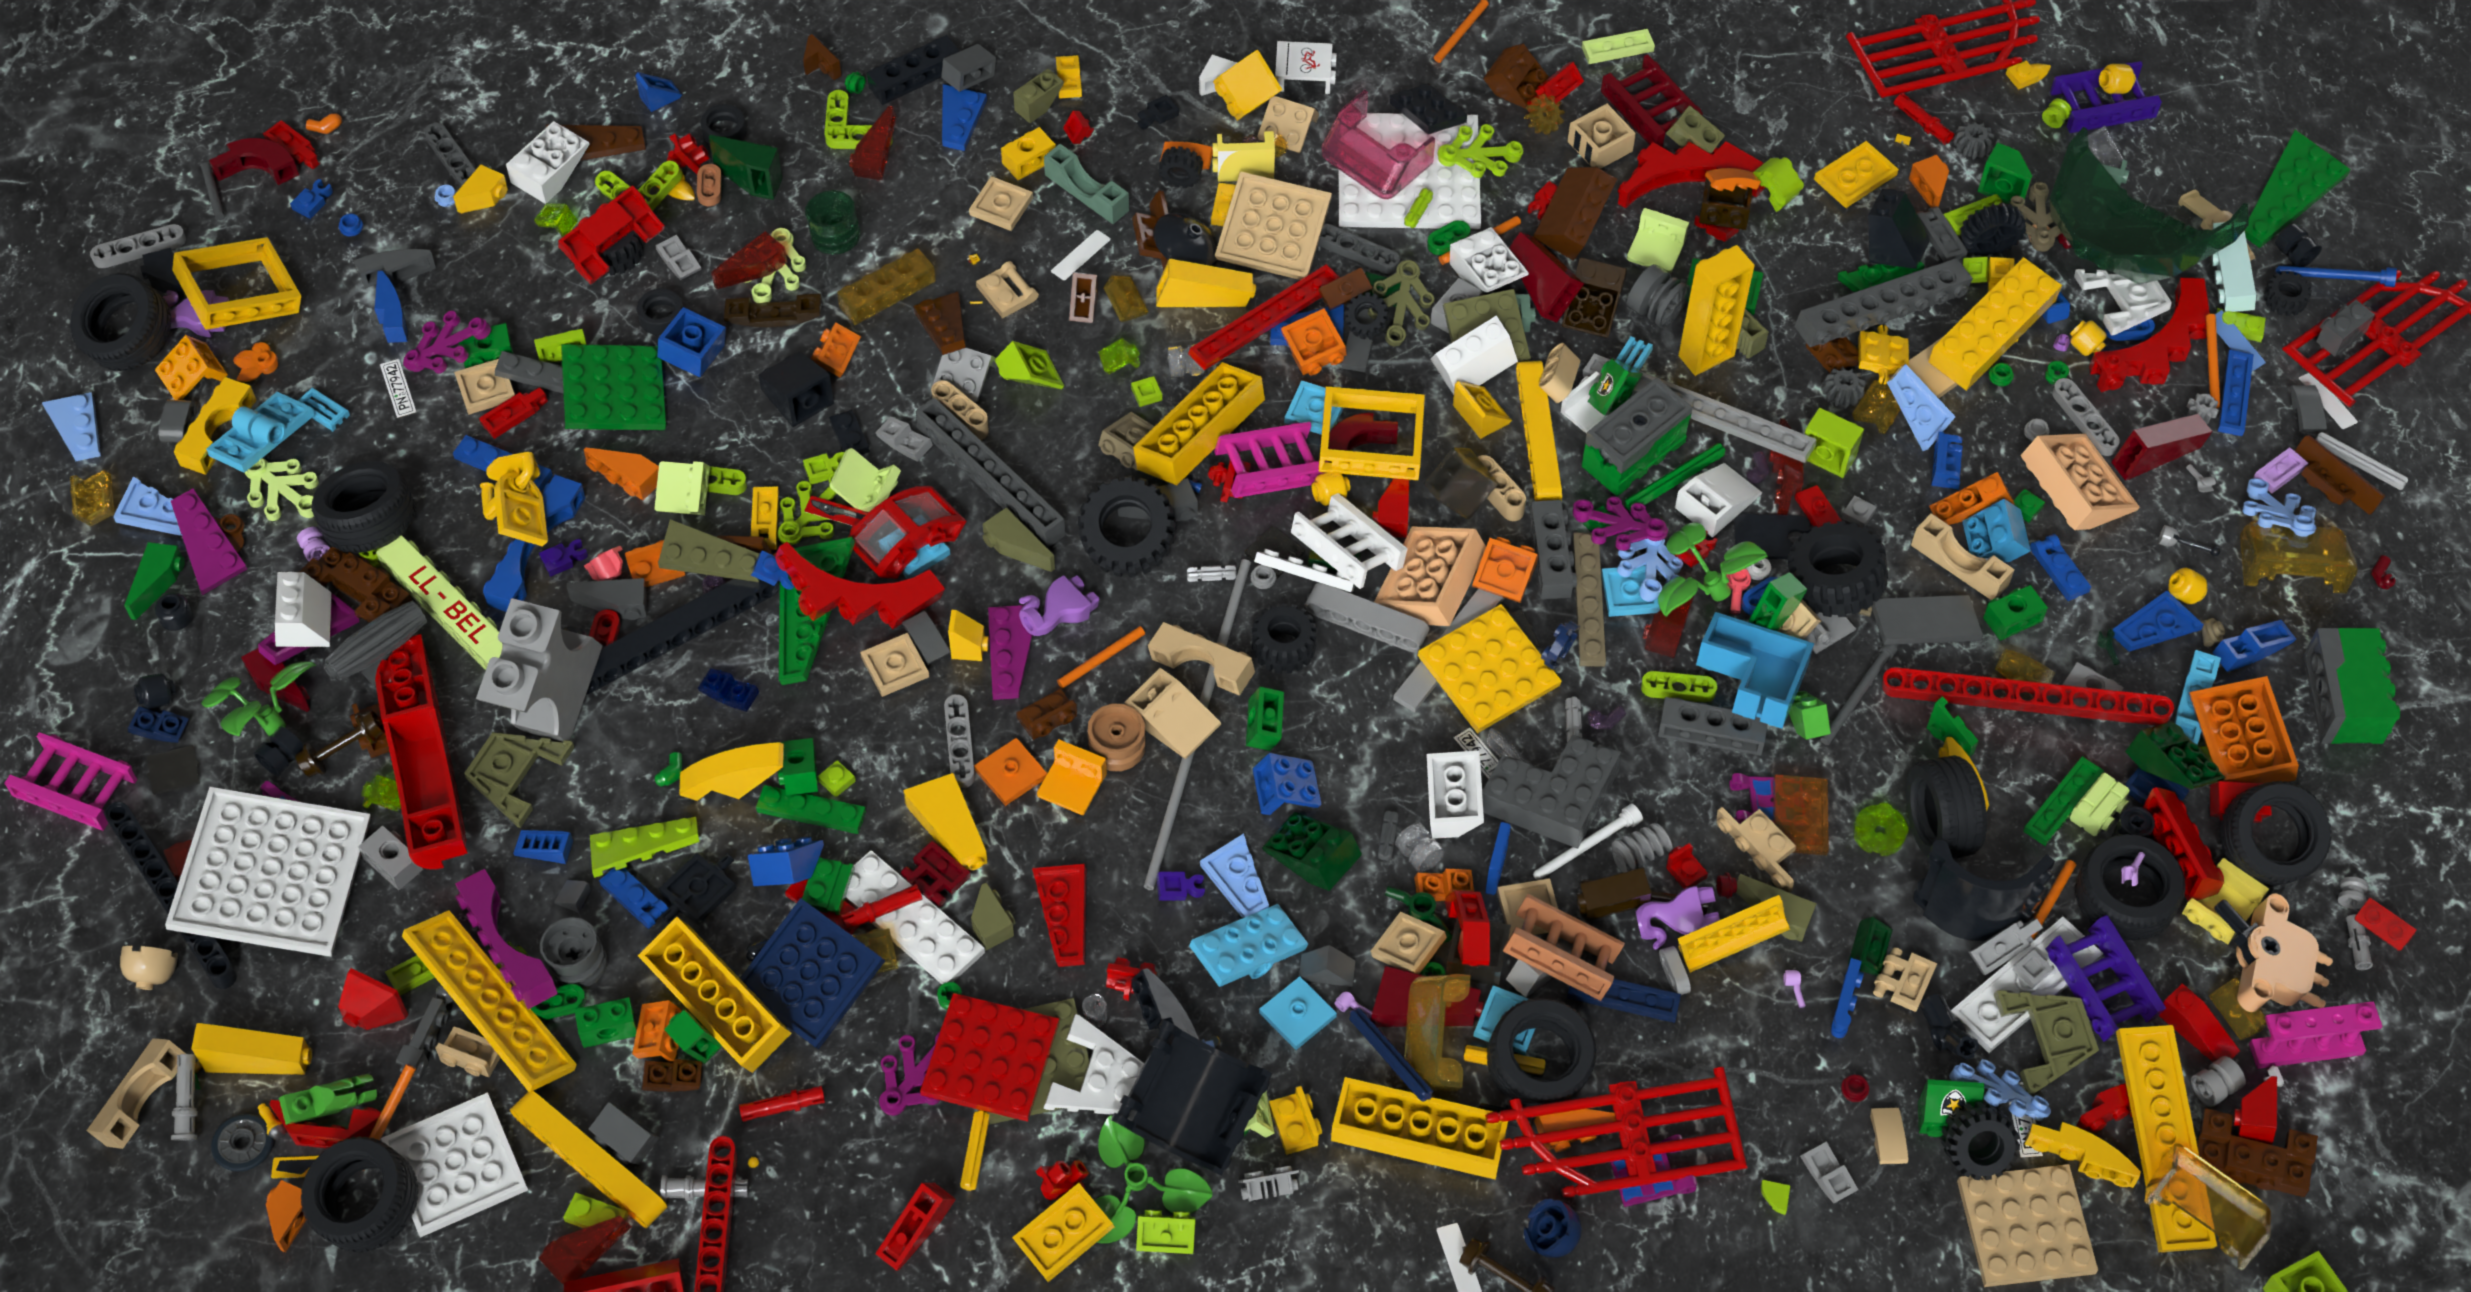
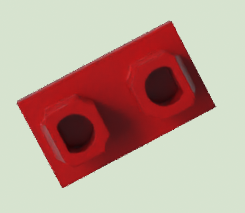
[667,133,710,174]
[1208,460,1251,503]
[1106,957,1157,1001]
[1035,1160,1089,1200]

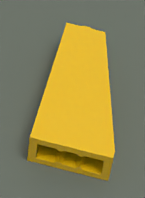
[1156,259,1256,307]
[903,773,988,870]
[191,1023,312,1075]

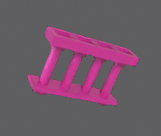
[1214,422,1328,498]
[5,732,137,831]
[2249,1001,2383,1069]

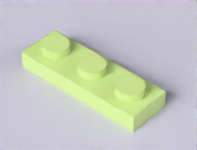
[1582,29,1655,64]

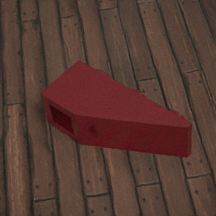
[241,648,310,712]

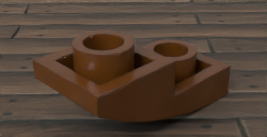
[641,1059,702,1092]

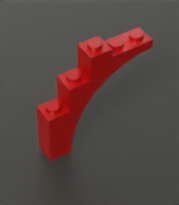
[1618,141,1765,208]
[2089,278,2210,385]
[775,542,945,629]

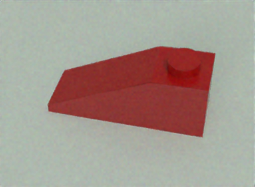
[1372,468,1409,538]
[2159,983,2240,1062]
[875,1183,956,1271]

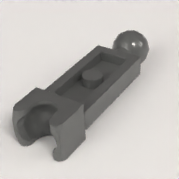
[396,984,454,1078]

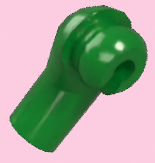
[655,752,682,787]

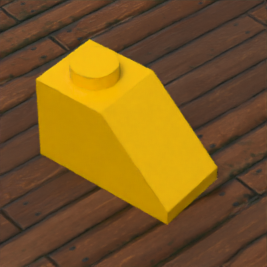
[453,164,508,213]
[948,610,989,661]

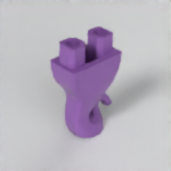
[163,290,229,338]
[1019,575,1099,636]
[1635,886,1720,950]

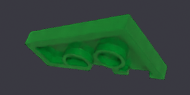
[1838,262,1924,293]

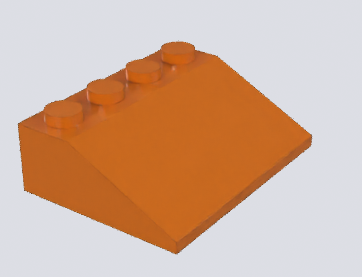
[2189,676,2299,783]

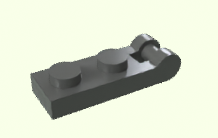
[1917,206,1968,262]

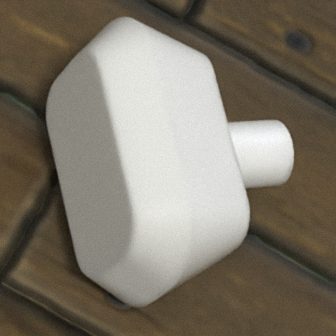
[2263,1065,2284,1087]

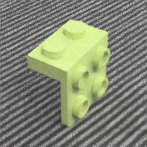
[1627,208,1689,273]
[830,448,901,512]

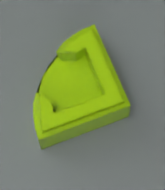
[1761,1180,1790,1215]

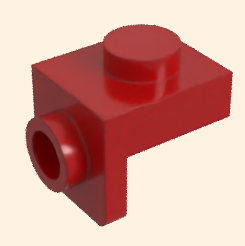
[2096,350,2129,392]

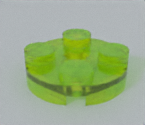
[1853,802,1908,856]

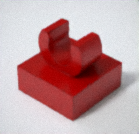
[1063,111,1094,144]

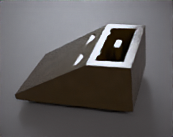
[1561,257,1627,338]

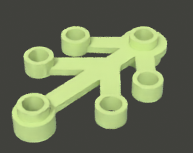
[738,228,806,303]
[245,458,319,521]

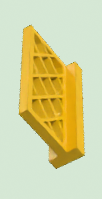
[1678,895,1790,973]

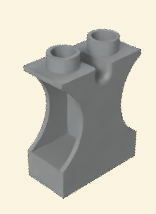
[476,598,602,742]

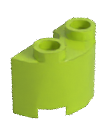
[1753,157,1804,212]

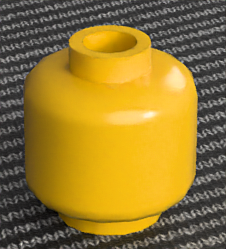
[2099,64,2136,94]
[2070,320,2107,356]
[1311,472,1350,506]
[2168,567,2207,604]

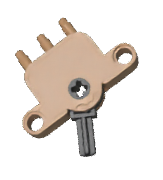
[2214,893,2333,1012]

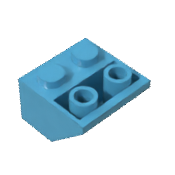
[1962,499,2031,562]

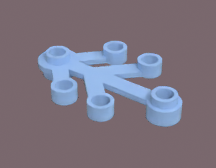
[2242,478,2316,537]
[1617,539,1683,602]
[1949,1059,2051,1121]

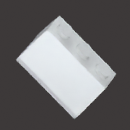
[1431,316,1518,395]
[275,572,331,647]
[1427,750,1484,839]

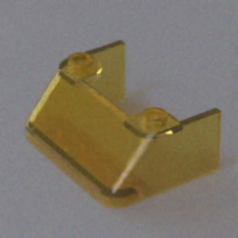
[2144,1143,2271,1271]

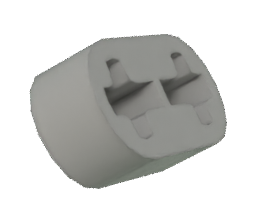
[1659,946,1691,995]

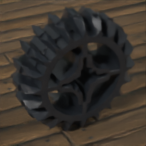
[1960,202,2026,256]

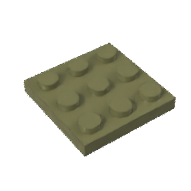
[1443,289,1531,364]

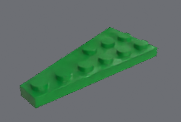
[2244,130,2351,248]
[779,537,855,685]

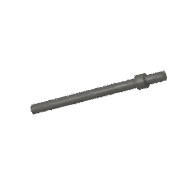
[1820,644,1899,745]

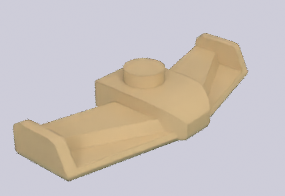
[2178,189,2255,261]

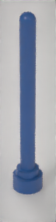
[2276,266,2397,287]

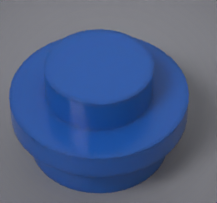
[339,214,363,236]

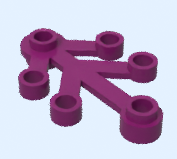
[403,311,491,374]
[1573,497,1668,551]
[879,1032,940,1116]

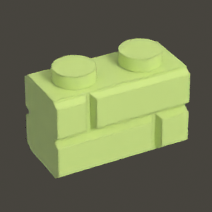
[2070,773,2130,836]

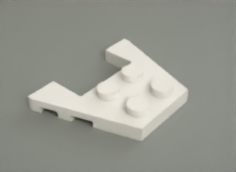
[2074,269,2172,336]
[1044,1014,1145,1115]

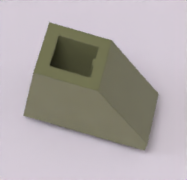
[1013,69,1064,123]
[971,883,1016,951]

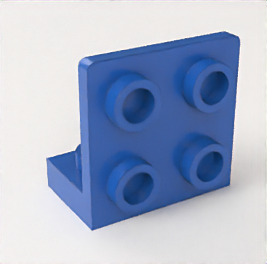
[1253,753,1321,815]

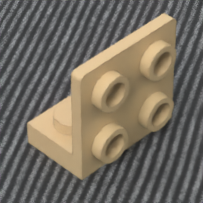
[1257,96,1319,153]

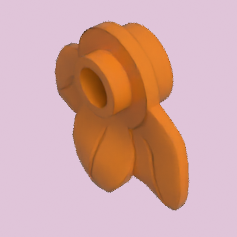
[233,342,278,382]

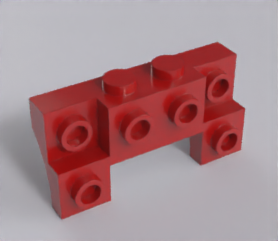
[558,185,665,285]

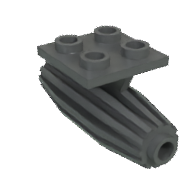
[324,601,427,689]

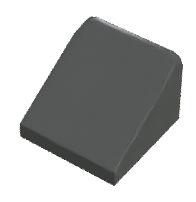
[554,880,591,913]

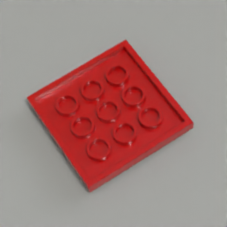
[920,993,1060,1122]

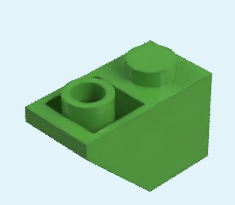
[1789,691,1831,740]

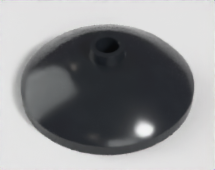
[1153,213,1218,266]

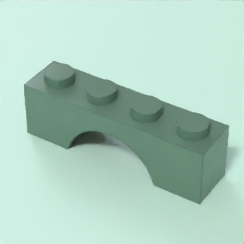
[1044,144,1129,224]

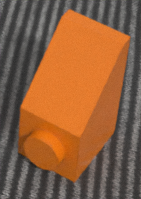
[1909,155,1949,208]
[266,1180,306,1253]

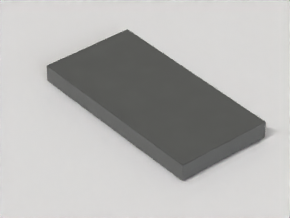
[1871,595,1983,645]

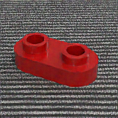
[589,609,621,646]

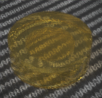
[1274,134,1288,158]

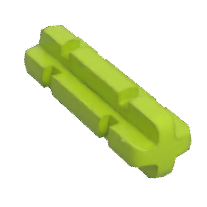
[1404,188,1433,228]

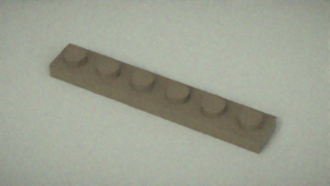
[1573,533,1606,667]

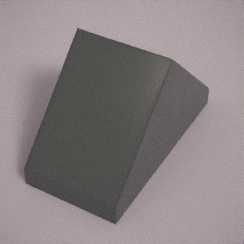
[1299,945,1356,987]

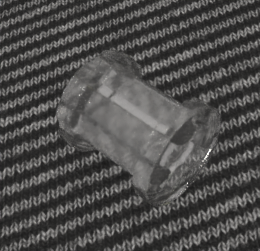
[1082,994,1107,1028]

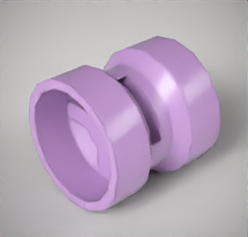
[297,527,330,561]

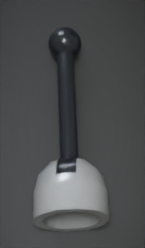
[2158,525,2220,556]

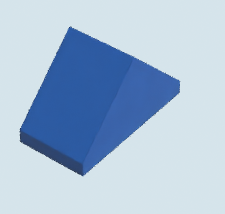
[635,72,682,112]

